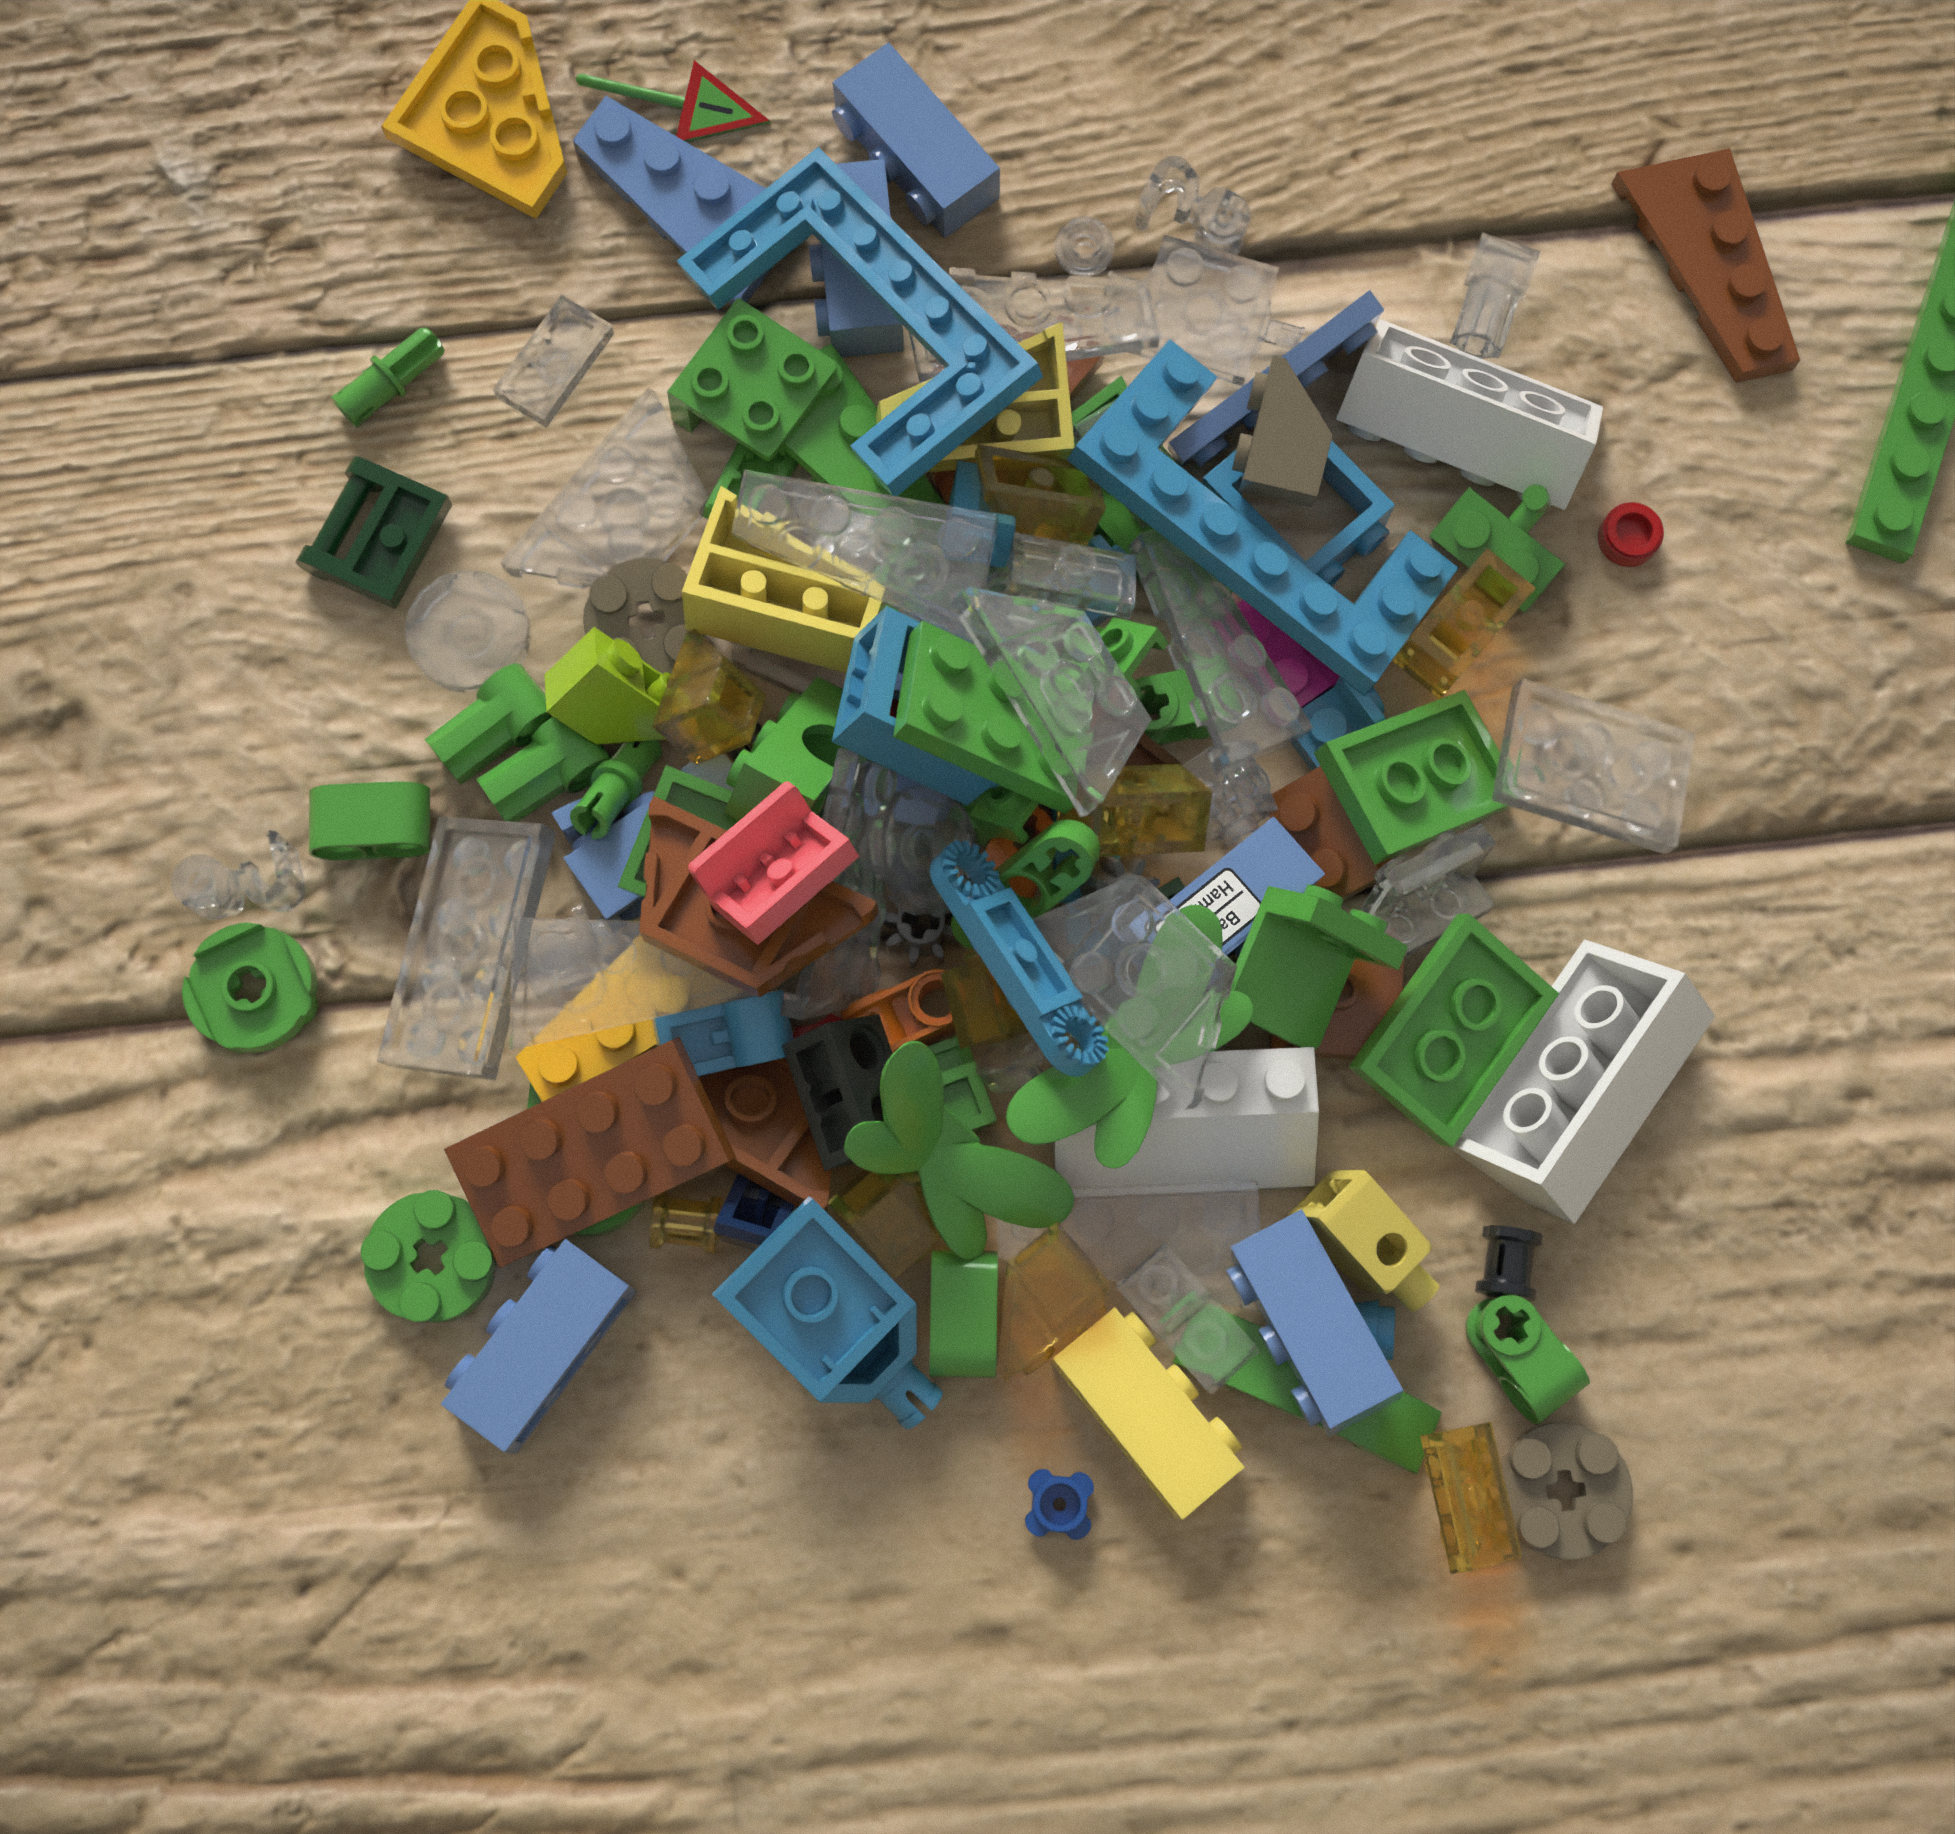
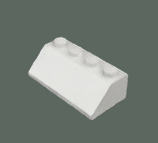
[1336,319,1603,510]
[1449,939,1715,1224]
[1049,1047,1319,1198]

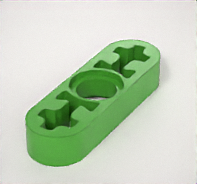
[951,819,1101,952]

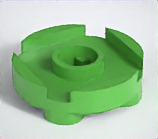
[182,922,318,1053]
[361,1190,496,1324]

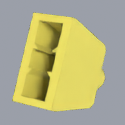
[1286,1170,1440,1312]

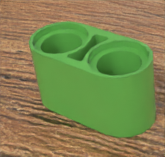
[309,781,430,860]
[929,1250,998,1378]

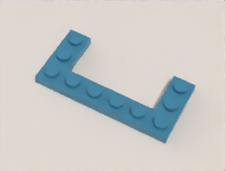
[677,147,1043,498]
[1067,339,1458,695]

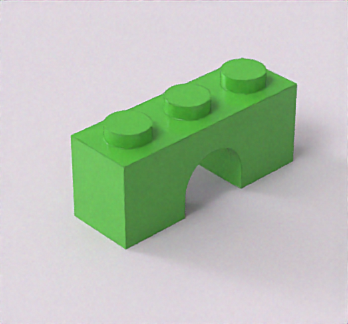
[724,676,862,821]

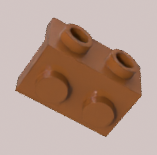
[1261,766,1400,900]

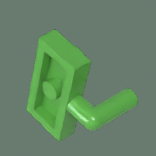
[1429,484,1566,613]

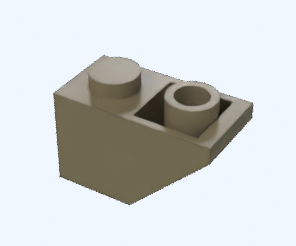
[1232,356,1333,508]

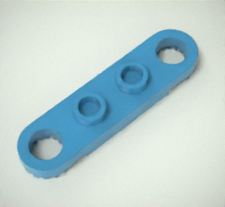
[930,840,1109,1077]

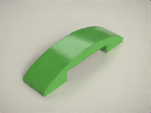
[1172,1302,1442,1474]

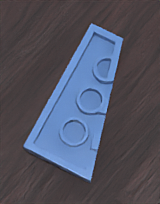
[573,96,773,305]
[1167,290,1384,467]

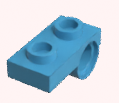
[652,990,793,1076]

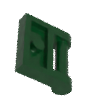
[295,456,452,609]

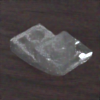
[1115,1242,1261,1395]

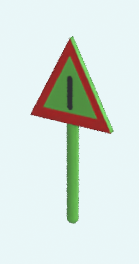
[576,60,770,142]

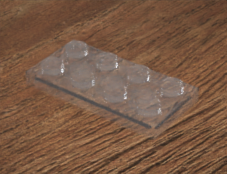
[377,816,556,1081]

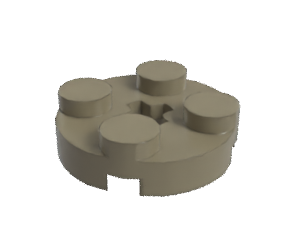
[583,557,708,677]
[1494,1423,1633,1560]

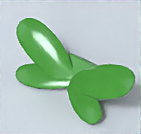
[1006,904,1254,1169]
[844,1041,1074,1260]

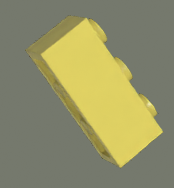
[1050,1307,1245,1520]

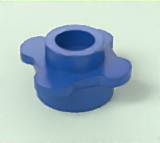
[1025,1469,1094,1540]

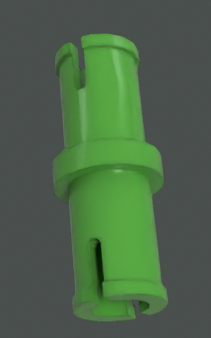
[570,740,662,839]

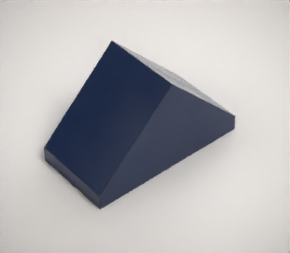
[713,1173,798,1251]

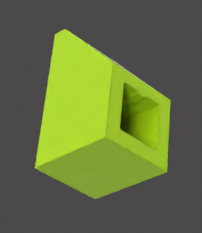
[544,627,694,745]

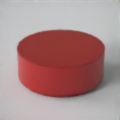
[1598,502,1664,567]

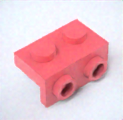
[688,781,859,945]

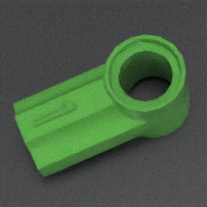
[425,663,553,785]
[476,717,611,827]

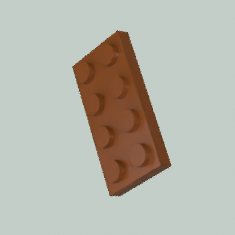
[444,1037,736,1268]

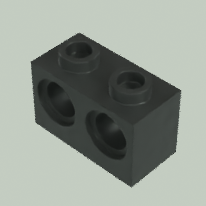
[782,1014,893,1171]

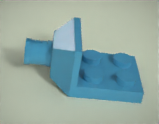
[712,1196,943,1430]

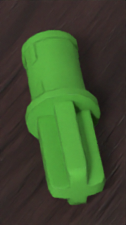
[331,328,445,428]

